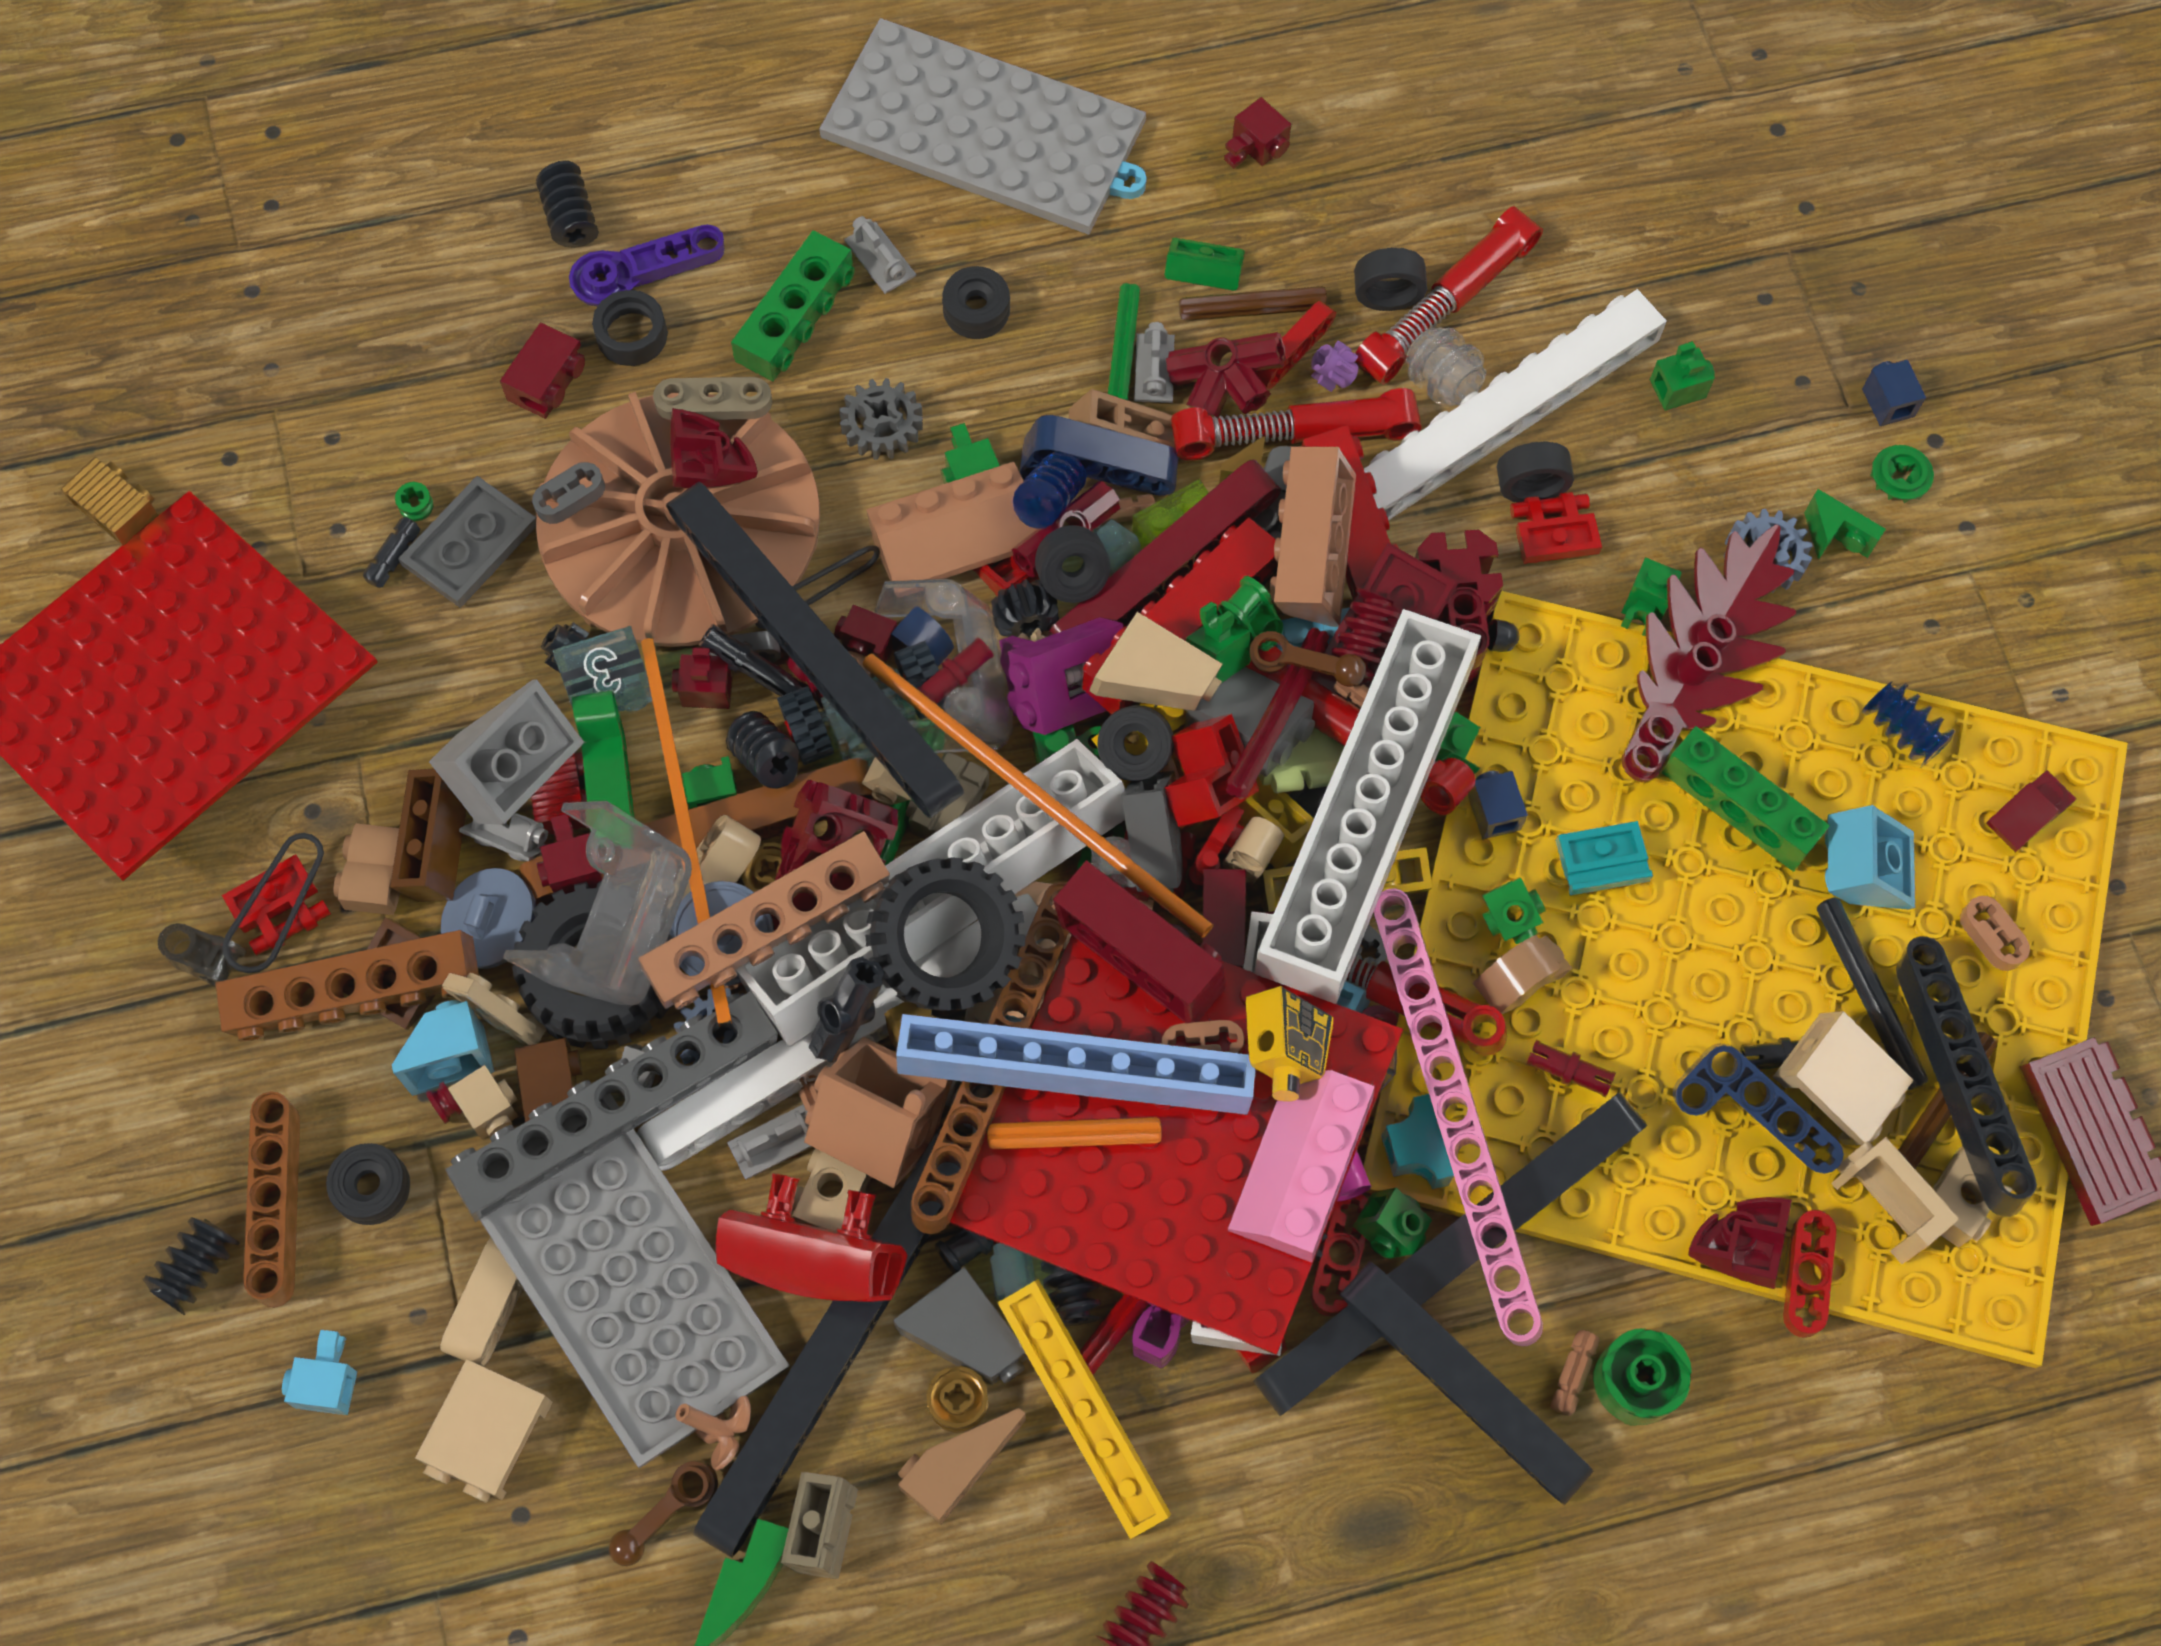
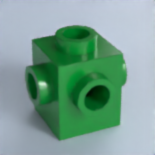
[1482,877,1546,944]
[1353,1187,1432,1259]

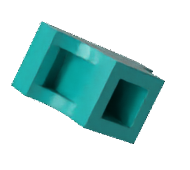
[1381,1094,1454,1189]

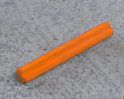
[987,1117,1162,1149]

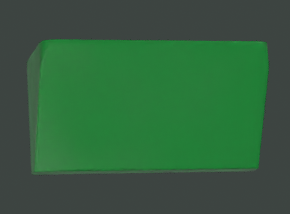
[1164,237,1245,291]

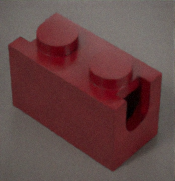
[500,322,586,419]

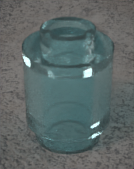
[990,1243,1036,1301]

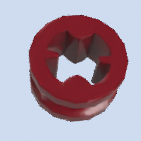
[425,1081,463,1124]

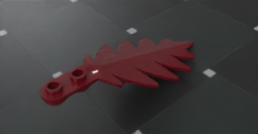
[1621,524,1796,782]

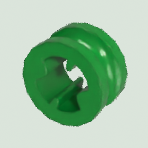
[395,482,434,522]

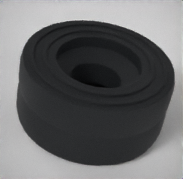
[942,266,1010,339]
[1035,525,1110,603]
[1097,705,1174,781]
[327,1143,410,1225]

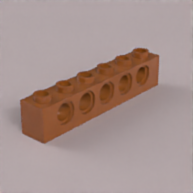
[215,930,479,1041]

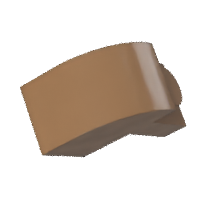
[1473,935,1572,1014]

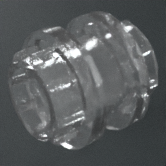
[1406,327,1487,406]

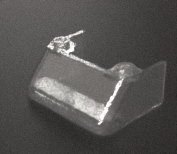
[874,579,1014,753]
[503,801,692,1005]

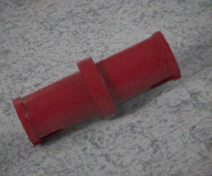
[917,637,994,704]
[1526,1039,1616,1098]

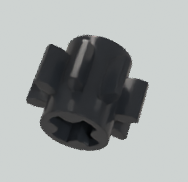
[541,622,592,673]

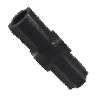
[808,956,885,1063]

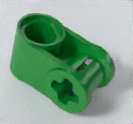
[1217,576,1283,651]

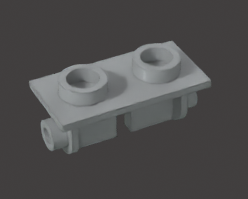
[844,216,916,294]
[1135,322,1174,403]
[459,813,548,862]
[727,1104,812,1180]

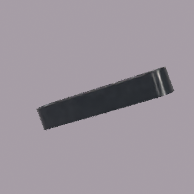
[1896,936,2037,1217]
[1340,1261,1594,1505]

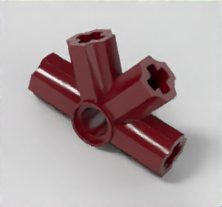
[1166,332,1286,418]

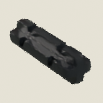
[363,517,420,588]

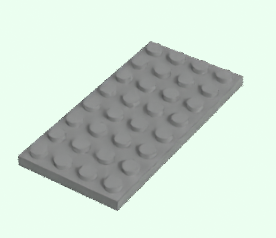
[820,18,1146,235]
[480,1093,789,1469]

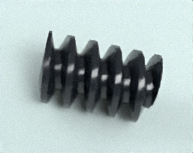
[536,160,599,248]
[726,711,799,789]
[142,1217,240,1315]
[1041,1261,1102,1326]

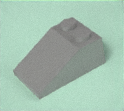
[429,680,584,824]

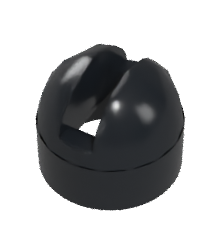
[1488,619,1520,652]

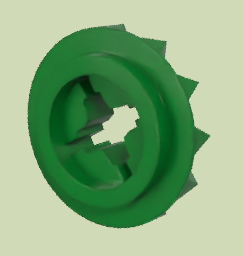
[1870,445,1934,503]

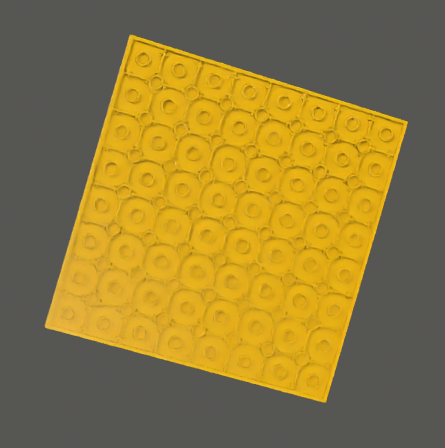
[1363,591,2128,1369]

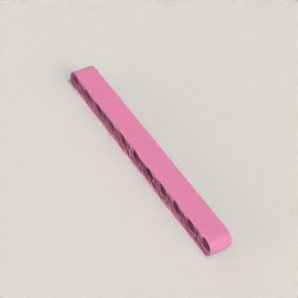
[1374,888,1543,1346]

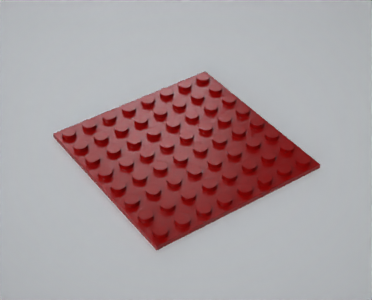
[0,490,378,881]
[949,935,1403,1355]

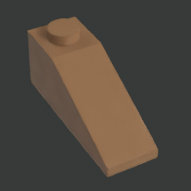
[1068,389,1176,449]
[898,1408,1026,1525]

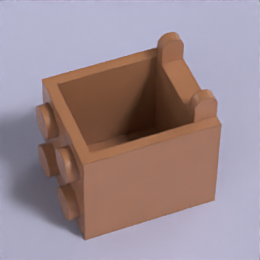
[804,1036,952,1188]

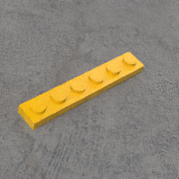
[998,1279,1171,1539]

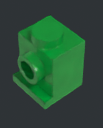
[682,756,738,809]

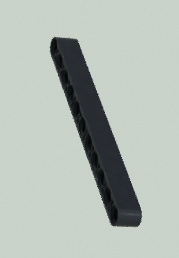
[666,481,964,818]
[1253,1092,1648,1416]
[693,1123,968,1558]

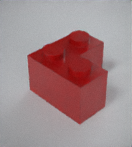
[1164,713,1259,827]

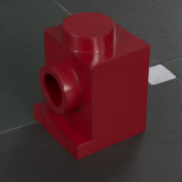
[834,604,897,664]

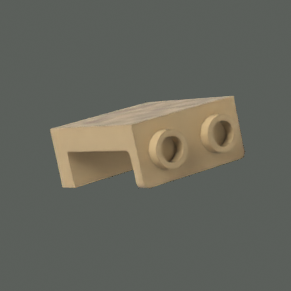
[1773,1011,1913,1145]
[1831,1137,1960,1264]
[415,1359,553,1503]

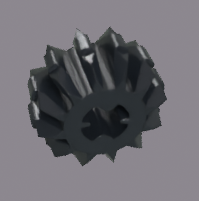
[991,579,1059,638]

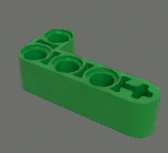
[572,689,637,850]

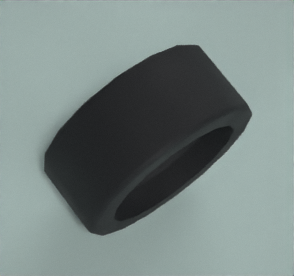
[1354,247,1427,311]
[592,290,668,366]
[1496,441,1574,502]

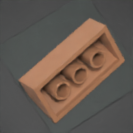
[1270,447,1356,627]
[866,462,1039,595]

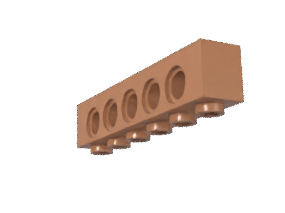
[638,831,890,1009]

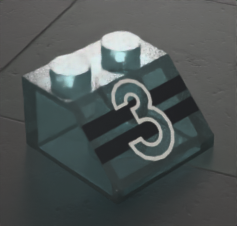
[552,626,653,712]

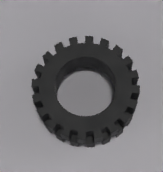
[865,857,1026,1011]

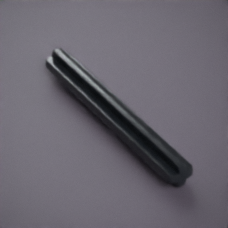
[1817,897,1929,1090]

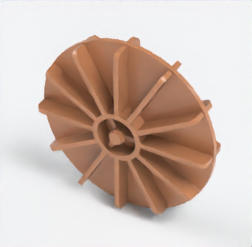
[536,392,820,651]

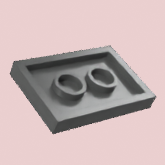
[398,476,536,608]

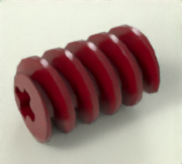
[1332,588,1401,679]
[1095,1561,1189,1646]

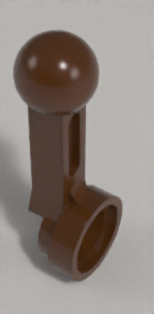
[1250,631,1366,687]
[609,1460,718,1566]

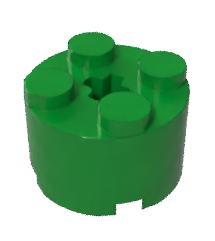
[1592,1328,1692,1426]

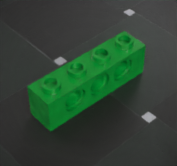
[731,230,855,382]
[1662,726,1830,872]

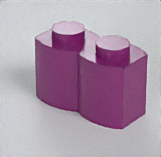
[1133,1305,1190,1369]

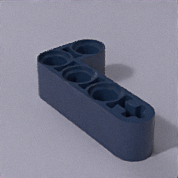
[1020,415,1179,496]
[1673,1043,1844,1174]

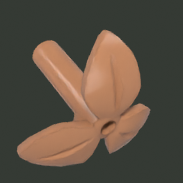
[676,1396,751,1471]

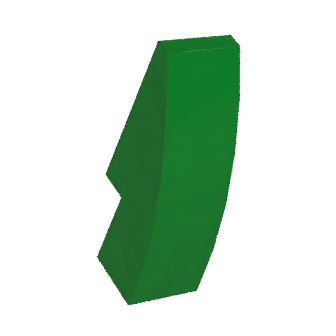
[695,1519,789,1646]

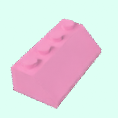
[1228,1070,1374,1262]

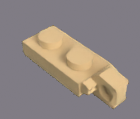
[442,973,547,1046]

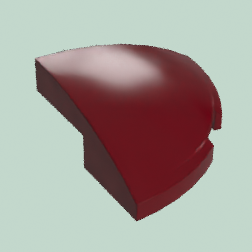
[671,408,758,488]
[1688,1197,1792,1289]

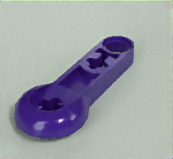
[569,224,725,307]

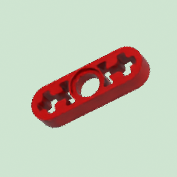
[1256,301,1336,389]
[1310,1194,1368,1316]
[1783,1210,1837,1338]

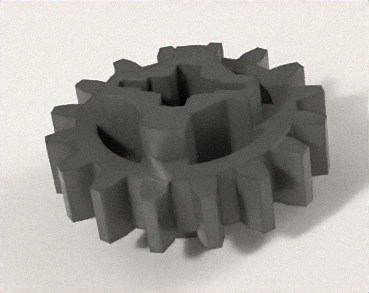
[839,378,923,460]

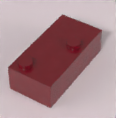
[1053,860,1225,1023]

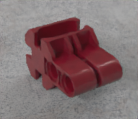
[1415,529,1503,688]
[771,779,898,920]

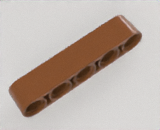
[244,1091,300,1308]

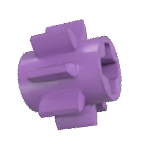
[1311,341,1358,392]

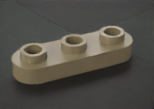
[653,377,772,420]

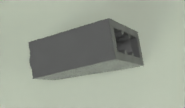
[1121,771,1184,892]
[893,1268,1027,1385]

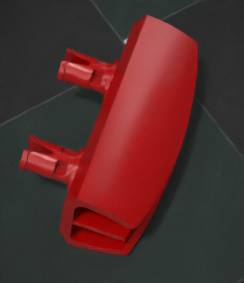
[716,1173,907,1302]

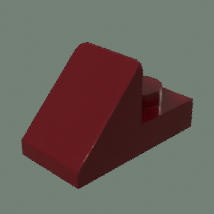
[1986,770,2077,853]

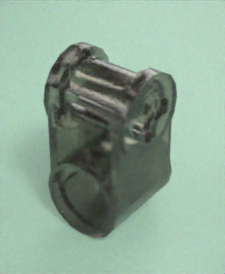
[157,923,247,986]

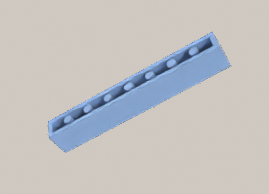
[896,1014,1255,1115]

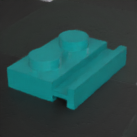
[1555,821,1653,896]

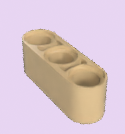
[659,815,761,922]
[1219,817,1284,894]
[440,1237,523,1367]

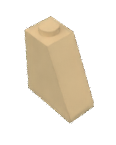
[1089,612,1222,711]

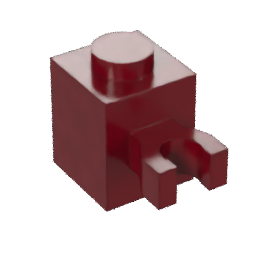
[1224,97,1292,169]
[672,648,733,709]
[536,814,604,894]

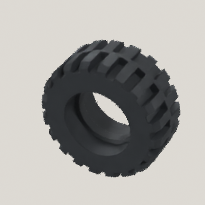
[512,881,672,1049]

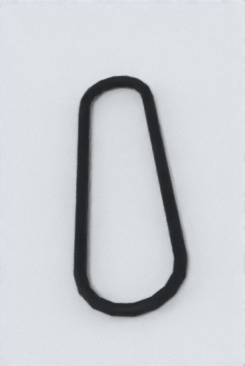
[755,545,880,629]
[222,833,324,973]

